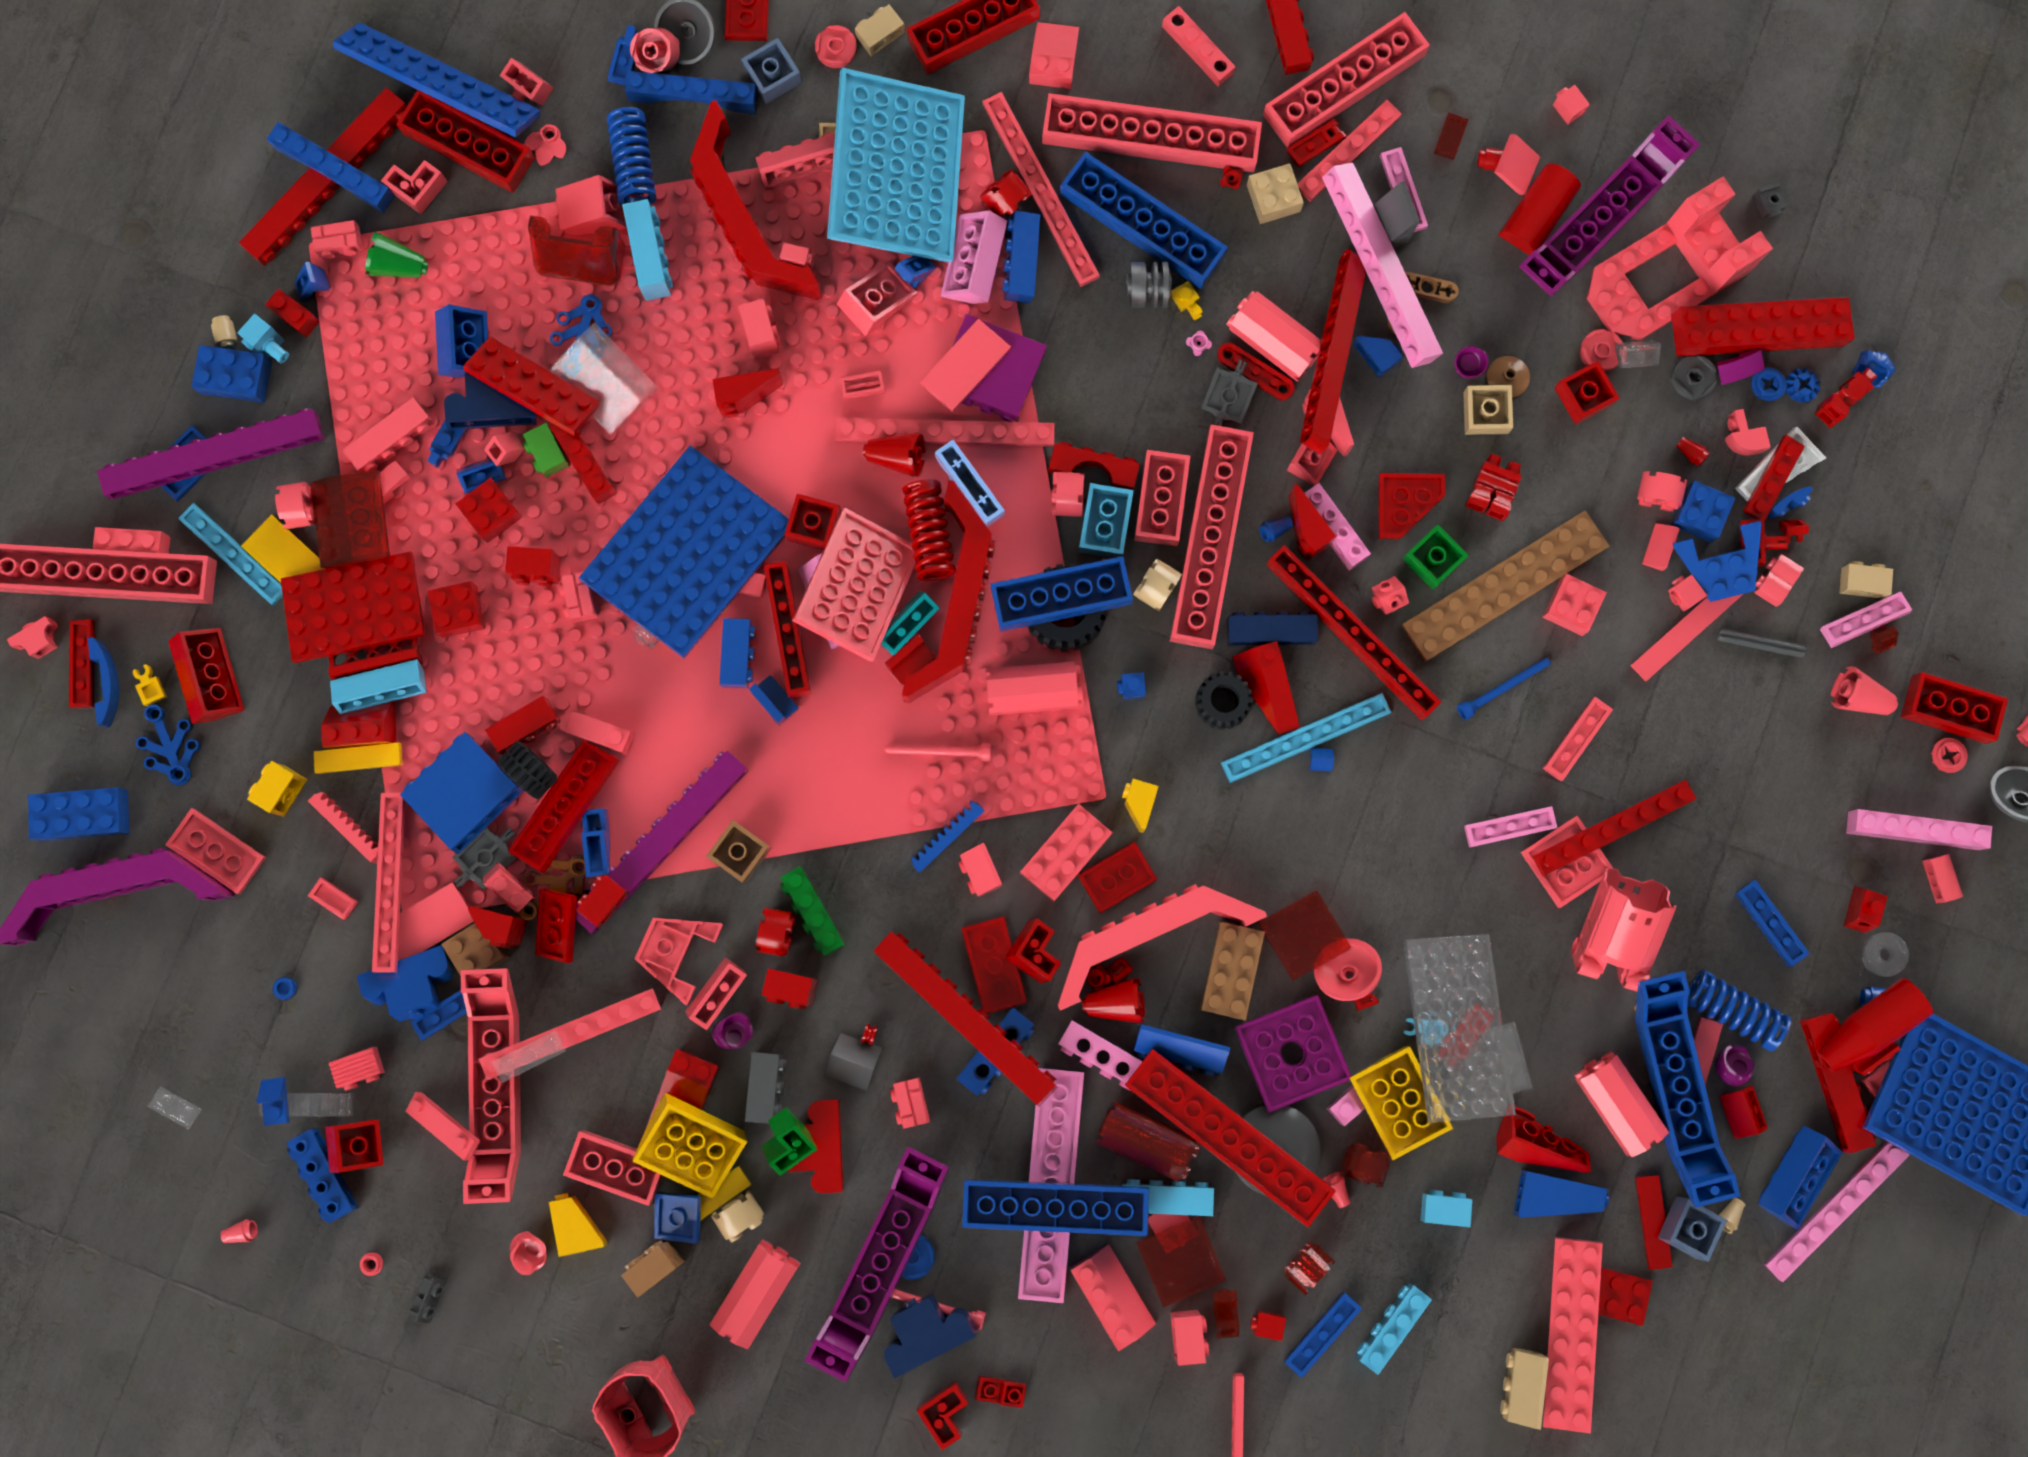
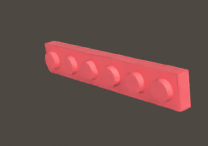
[1297,100,1402,202]

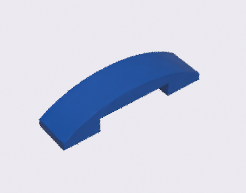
[88,637,119,728]

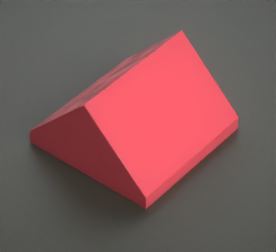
[1287,442,1337,486]

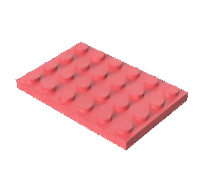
[792,507,916,662]

